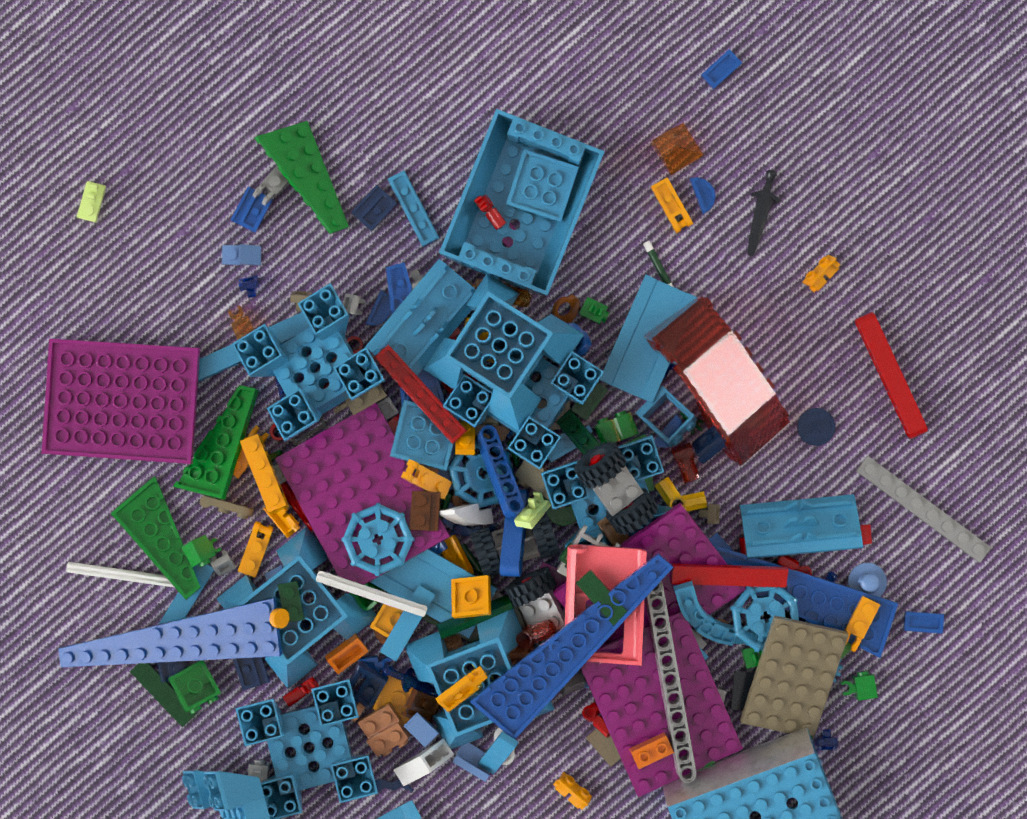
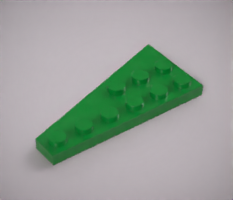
[254,121,349,234]
[173,385,259,500]
[111,476,201,600]

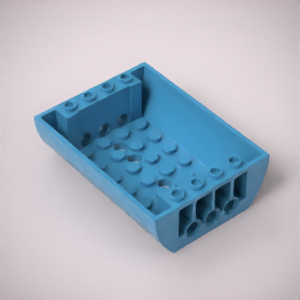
[439,109,605,296]

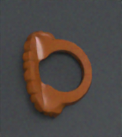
[552,294,580,323]

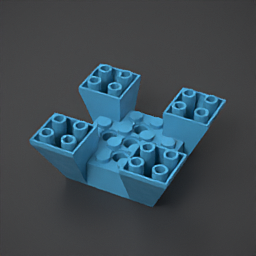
[423,273,584,431]
[232,283,385,442]
[443,326,604,470]
[541,435,673,547]
[216,527,377,689]
[405,605,555,750]
[235,679,378,819]
[182,770,270,819]

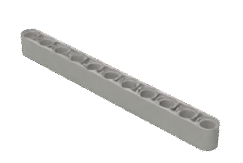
[645,581,696,783]

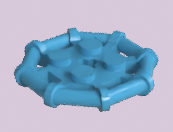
[447,438,516,510]
[341,503,415,576]
[730,586,799,653]

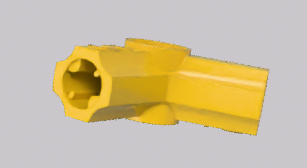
[654,477,707,512]

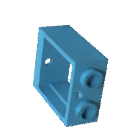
[636,386,697,448]

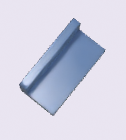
[452,743,490,782]

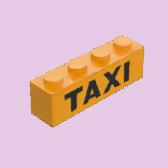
[240,434,289,515]

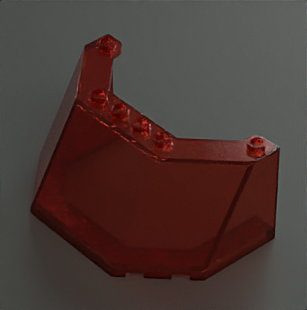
[644,296,790,466]

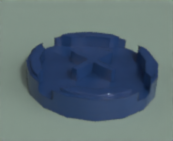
[797,408,836,446]

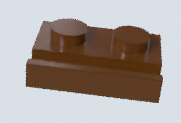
[410,491,441,532]
[401,689,441,723]

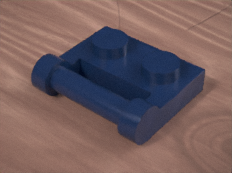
[350,661,388,709]

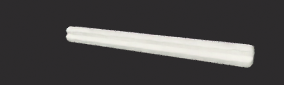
[66,562,174,587]
[316,571,427,617]

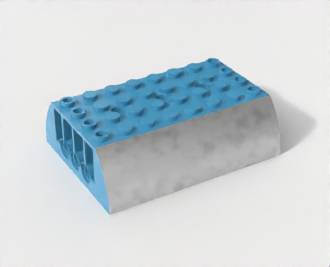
[663,727,843,819]

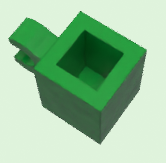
[579,297,610,325]
[182,535,221,568]
[741,646,762,669]
[840,671,878,701]

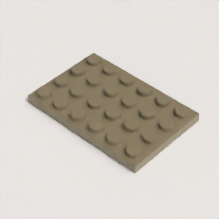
[740,615,849,739]

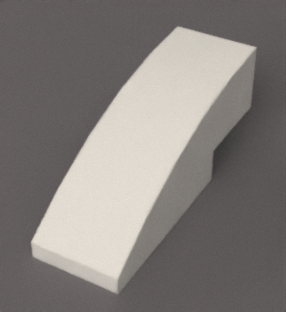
[439,504,494,526]

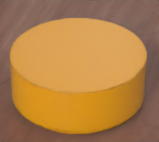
[270,608,289,628]

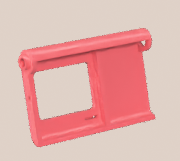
[565,544,647,666]

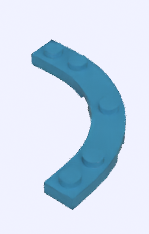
[673,581,767,646]

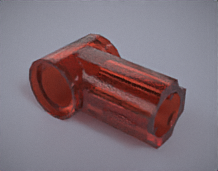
[671,442,700,483]
[516,619,556,648]

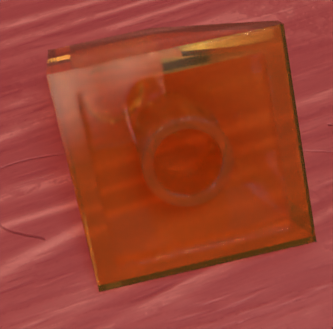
[651,123,703,175]

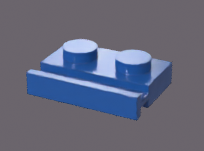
[231,186,273,233]

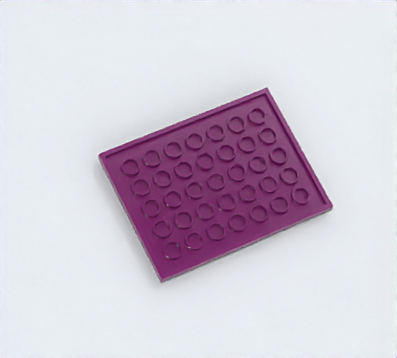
[41,339,200,464]
[275,403,450,594]
[553,502,746,646]
[581,610,743,797]

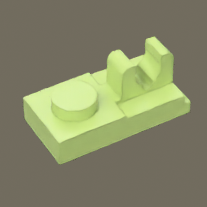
[77,181,106,223]
[514,491,551,529]

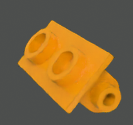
[802,255,840,293]
[263,507,301,538]
[553,772,592,810]

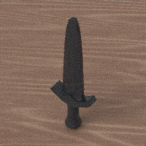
[748,170,780,256]

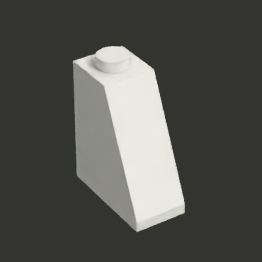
[394,738,454,786]

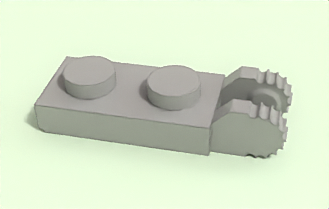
[252,166,289,206]

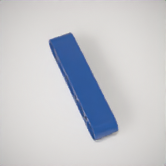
[476,425,524,519]
[500,489,529,577]

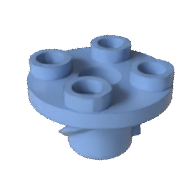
[847,563,887,597]

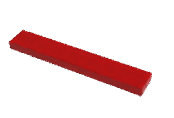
[374,344,467,444]
[670,563,788,587]

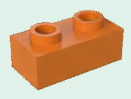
[325,633,369,675]
[629,732,674,769]

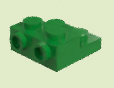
[168,660,221,714]

